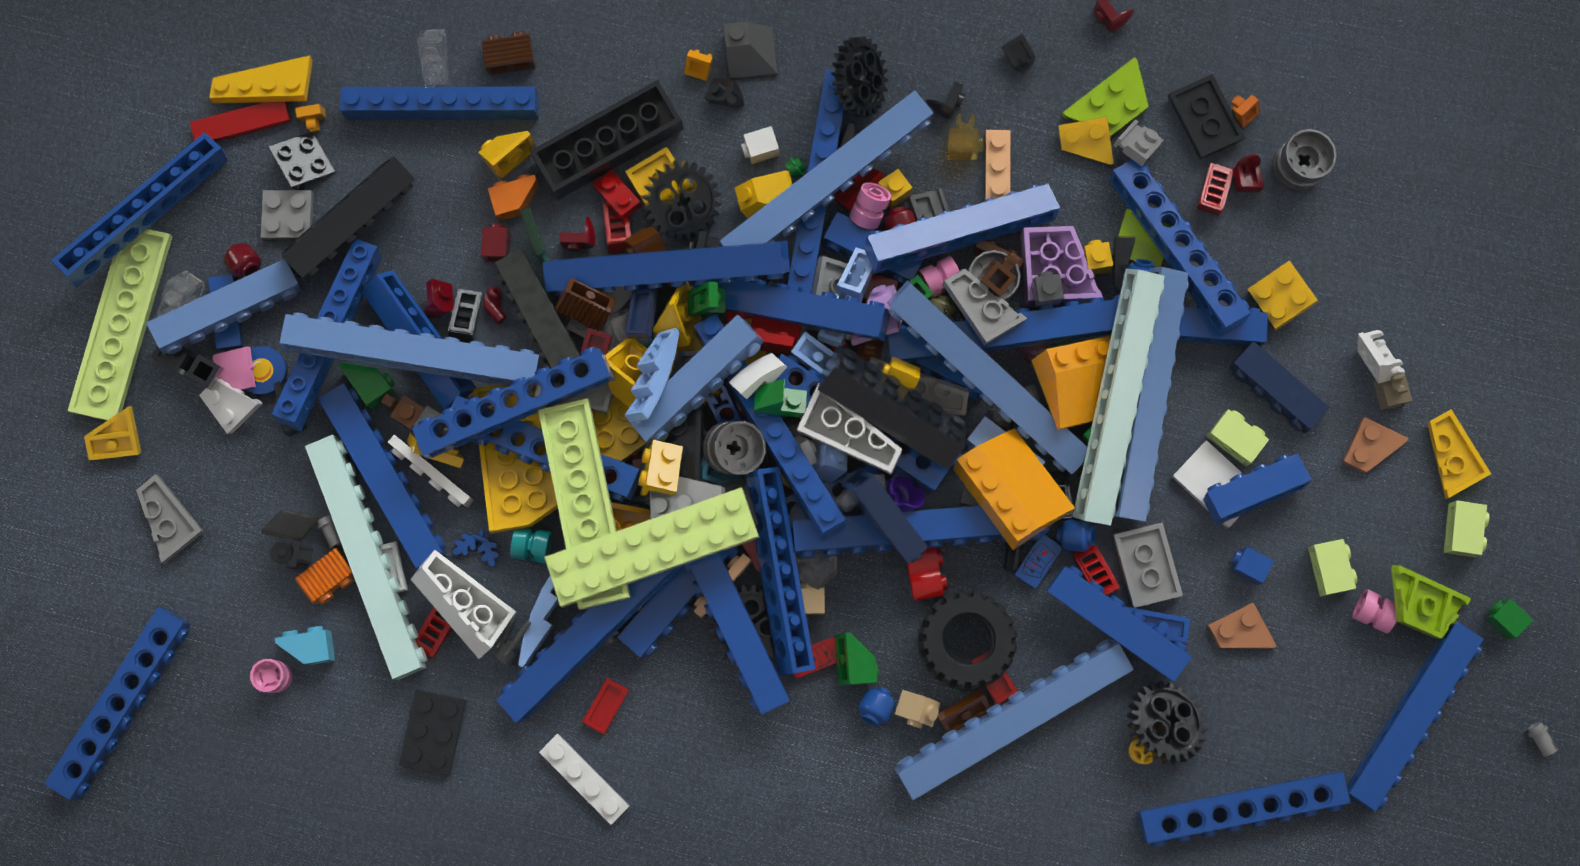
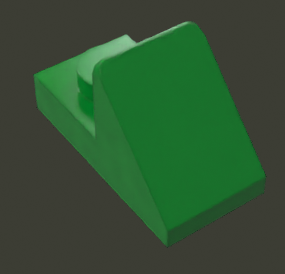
[687,282,726,316]
[754,379,807,418]

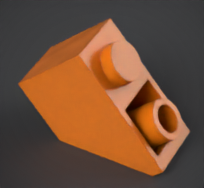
[488,174,539,222]

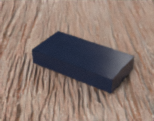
[625,289,658,339]

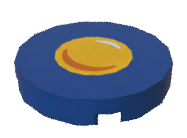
[245,346,288,396]

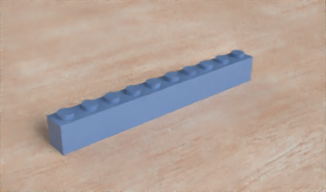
[719,90,933,246]
[1115,267,1189,521]
[887,280,1087,474]
[280,313,539,390]
[894,639,1134,800]

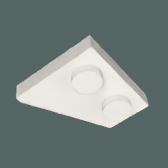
[199,379,263,434]

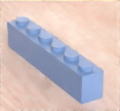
[146,259,301,355]
[629,315,764,444]

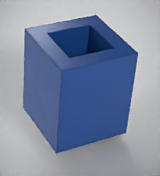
[1230,547,1274,585]

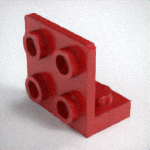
[751,316,802,356]

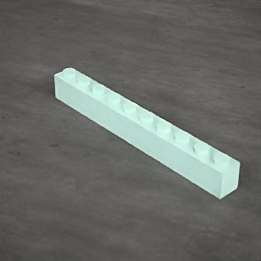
[1072,269,1165,525]
[305,435,427,680]

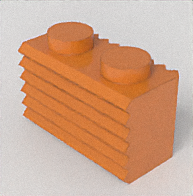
[295,548,355,605]

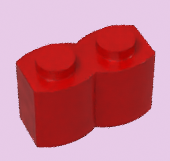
[906,548,948,601]

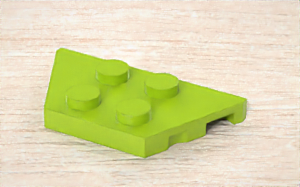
[1062,57,1149,138]
[1391,565,1471,639]

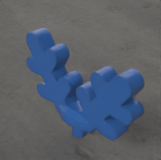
[453,530,500,567]

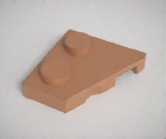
[1341,417,1408,473]
[1207,603,1276,648]

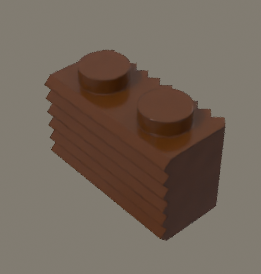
[481,31,536,75]
[555,277,616,331]

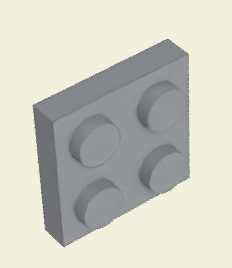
[261,190,314,240]

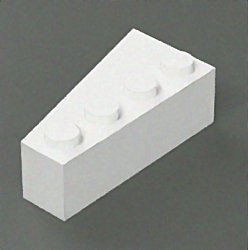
[797,383,902,475]
[411,550,516,659]

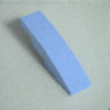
[818,247,874,347]
[624,328,680,423]
[518,575,559,669]

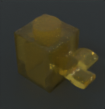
[947,114,983,159]

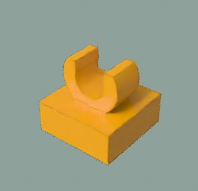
[684,50,713,81]
[295,104,326,132]

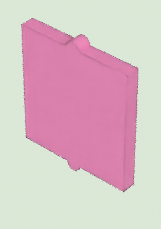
[212,347,256,390]

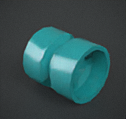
[510,528,552,564]

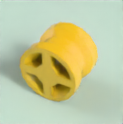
[1128,739,1154,764]

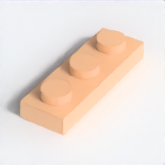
[985,130,1010,200]
[694,553,752,619]

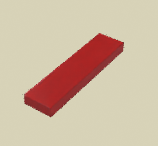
[190,102,291,142]

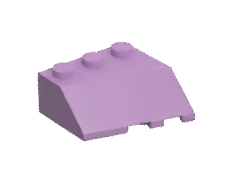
[1020,226,1103,307]

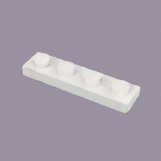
[388,435,474,508]
[539,734,630,825]

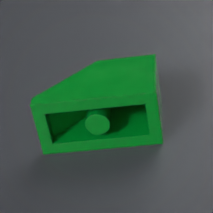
[339,363,396,410]
[835,633,879,686]

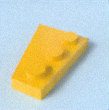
[1427,409,1491,499]

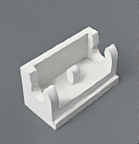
[1357,330,1405,384]

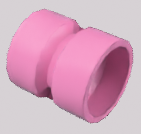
[849,183,891,229]
[918,256,960,298]
[1352,589,1397,634]
[250,659,292,693]

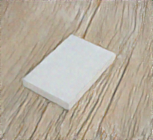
[1172,440,1245,528]

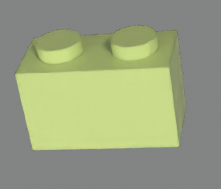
[1206,409,1269,467]
[1444,501,1489,558]
[1308,539,1357,597]

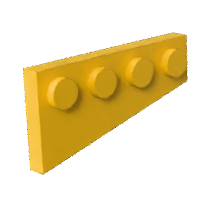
[209,55,313,103]

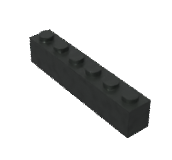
[495,248,588,385]

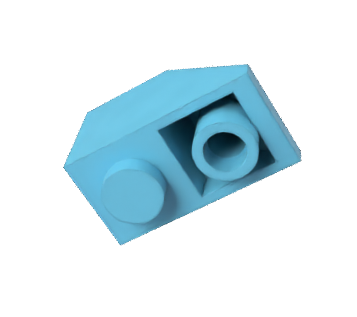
[275,626,335,665]

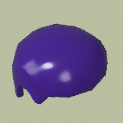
[885,476,925,512]

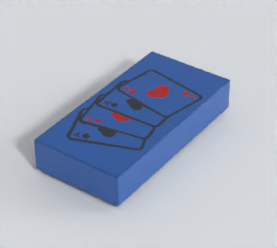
[1014,535,1063,589]

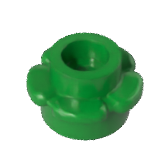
[785,157,807,179]

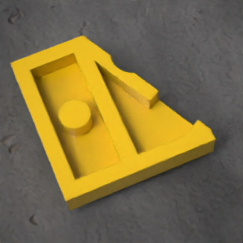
[1058,117,1114,165]
[84,406,141,461]
[407,432,464,468]

